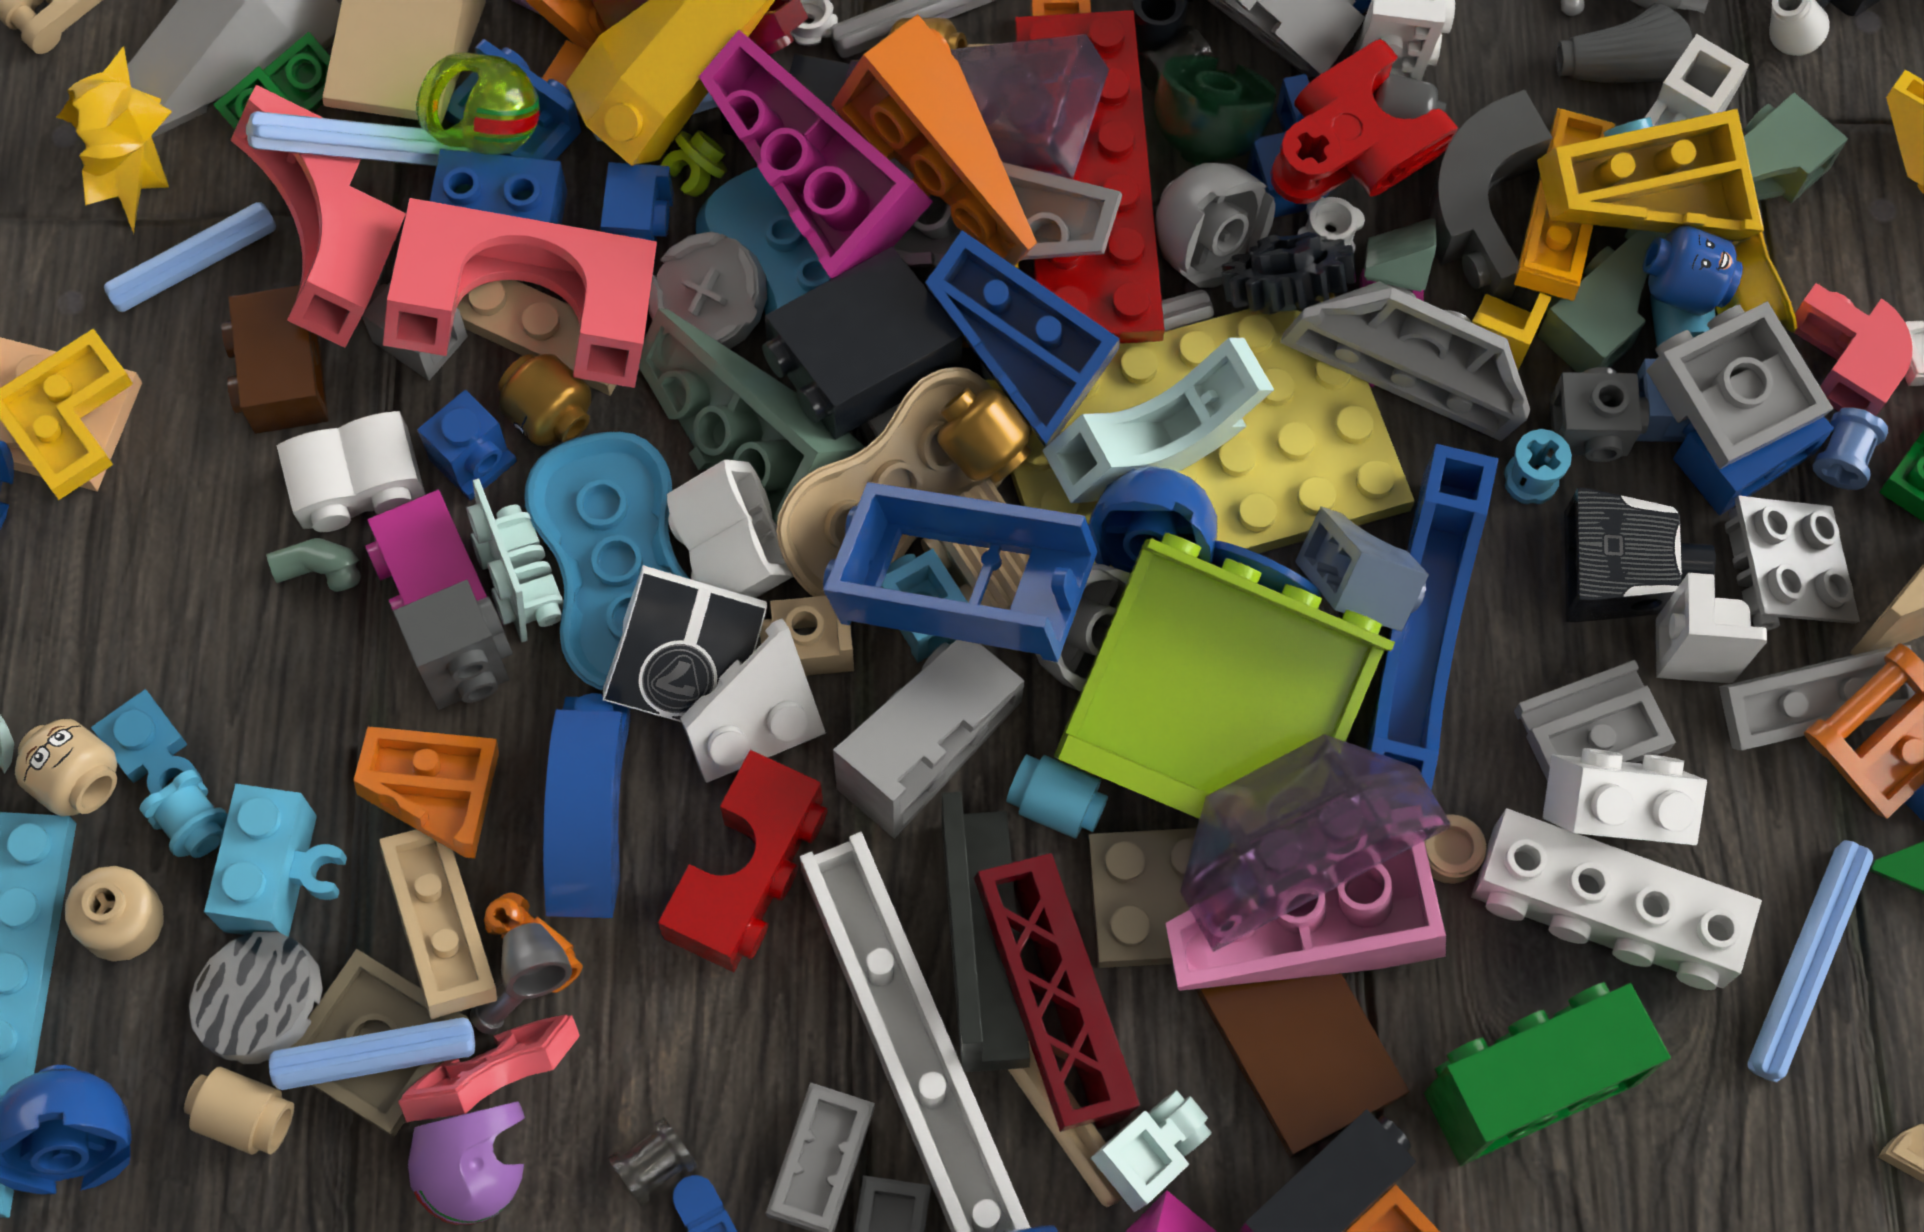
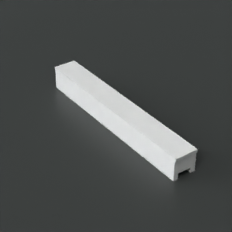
[800,832,1030,1232]

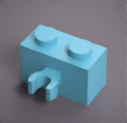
[204,784,347,937]

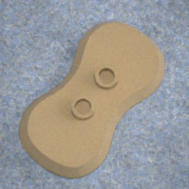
[776,367,1004,597]

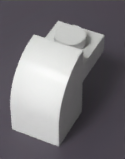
[1645,34,1749,126]

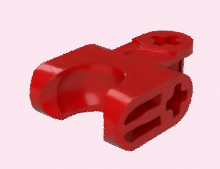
[1270,39,1458,204]

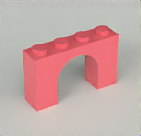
[383,198,657,388]

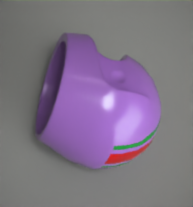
[408,1101,525,1225]

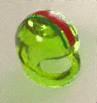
[416,52,540,155]

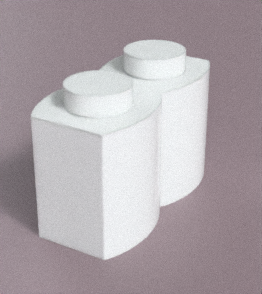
[277,411,425,532]
[667,459,794,598]

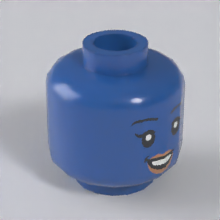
[1642,225,1743,316]

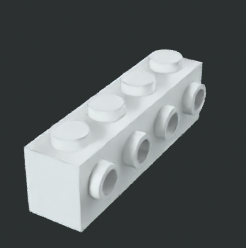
[1471,808,1762,990]

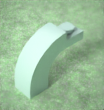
[1042,338,1274,503]

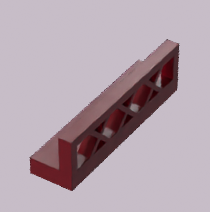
[974,853,1140,1132]

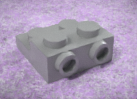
[1646,301,1833,469]

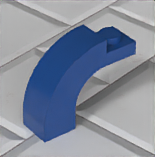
[543,693,631,918]

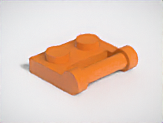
[1804,643,1924,819]

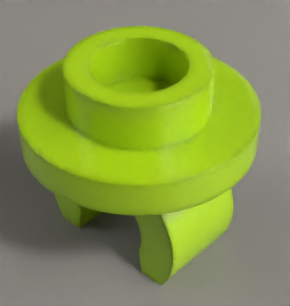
[661,130,727,197]

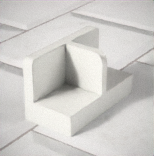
[1656,573,1767,683]

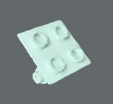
[466,478,564,643]

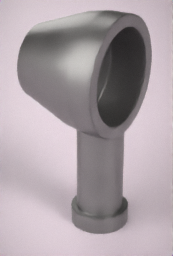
[470,923,572,1034]

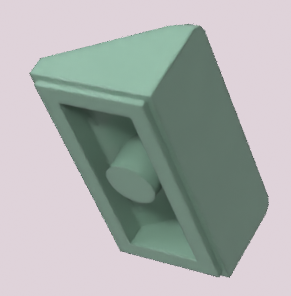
[1364,219,1436,292]

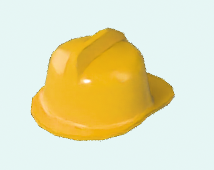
[1715,232,1797,333]

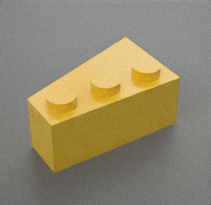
[1537,109,1764,241]

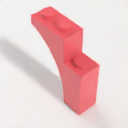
[230,85,406,348]

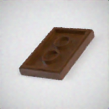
[1195,973,1410,1158]

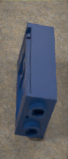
[823,482,1098,662]

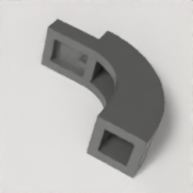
[1428,89,1552,301]

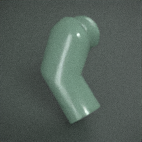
[266,538,361,592]

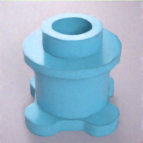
[139,770,228,858]

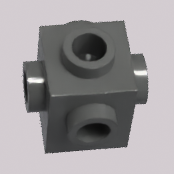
[1549,367,1649,462]

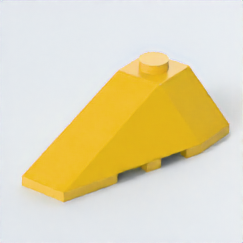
[566,0,775,166]

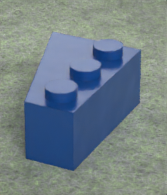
[925,230,1119,447]

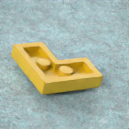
[0,329,133,500]

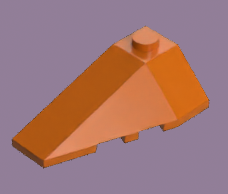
[831,14,1037,266]

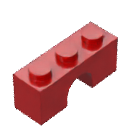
[658,750,828,973]

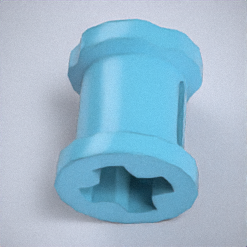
[1504,429,1572,504]

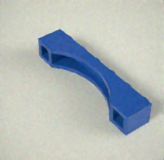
[1350,444,1499,824]

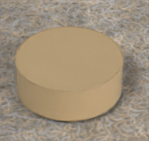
[1422,815,1486,884]

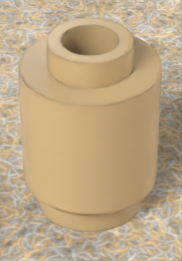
[184,1067,294,1155]

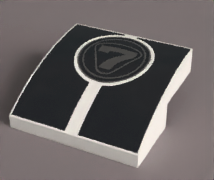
[603,566,767,722]

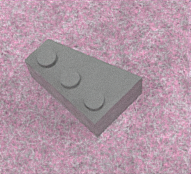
[1208,0,1365,77]
[833,640,1024,839]

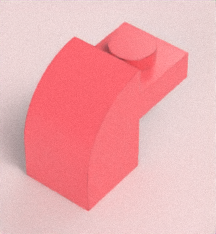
[1793,283,1913,416]

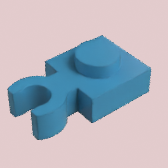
[91,689,203,794]

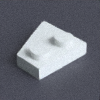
[680,618,826,783]

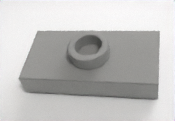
[766,1082,875,1232]

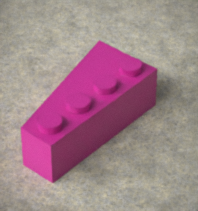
[698,30,933,279]

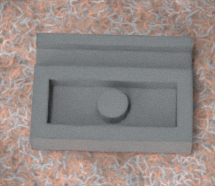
[1514,660,1676,782]

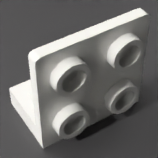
[1352,0,1455,81]

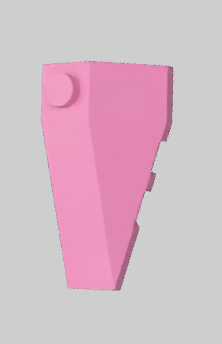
[1166,808,1446,991]

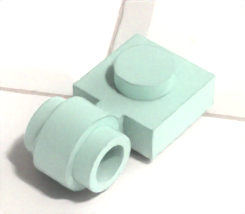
[1090,1090,1212,1212]

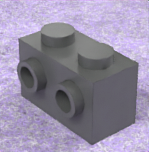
[393,580,513,710]

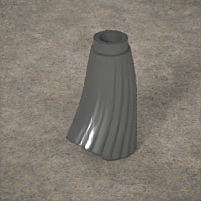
[1556,3,1693,83]

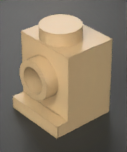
[760,596,854,676]

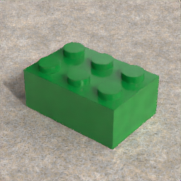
[1423,982,1671,1167]

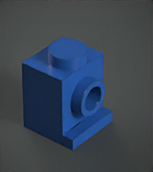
[600,162,674,241]
[417,389,517,501]

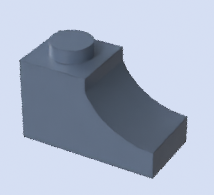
[1295,506,1429,632]

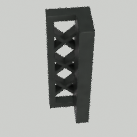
[942,791,1030,1072]

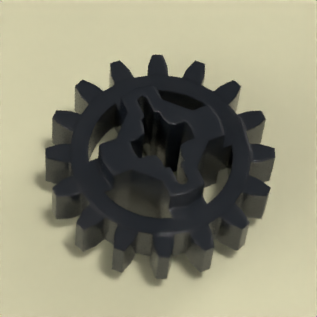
[1221,232,1357,315]

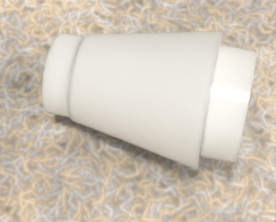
[1769,0,1829,56]

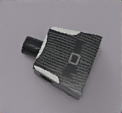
[1564,488,1716,623]

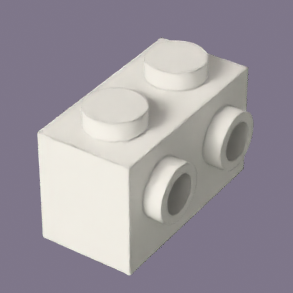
[1542,748,1707,845]

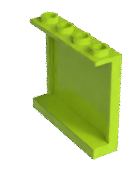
[1054,532,1395,856]

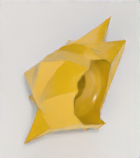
[56,46,172,234]

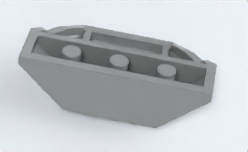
[1280,281,1530,441]

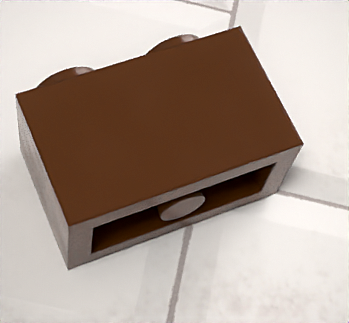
[221,285,329,434]

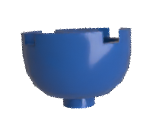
[1088,466,1217,573]
[0,1065,131,1194]

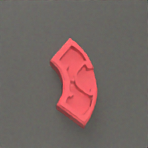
[398,1014,580,1122]

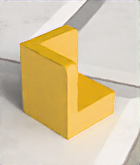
[1472,292,1552,370]

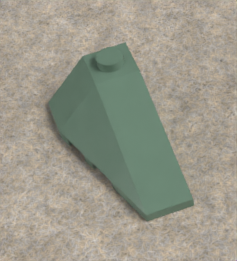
[639,308,865,525]

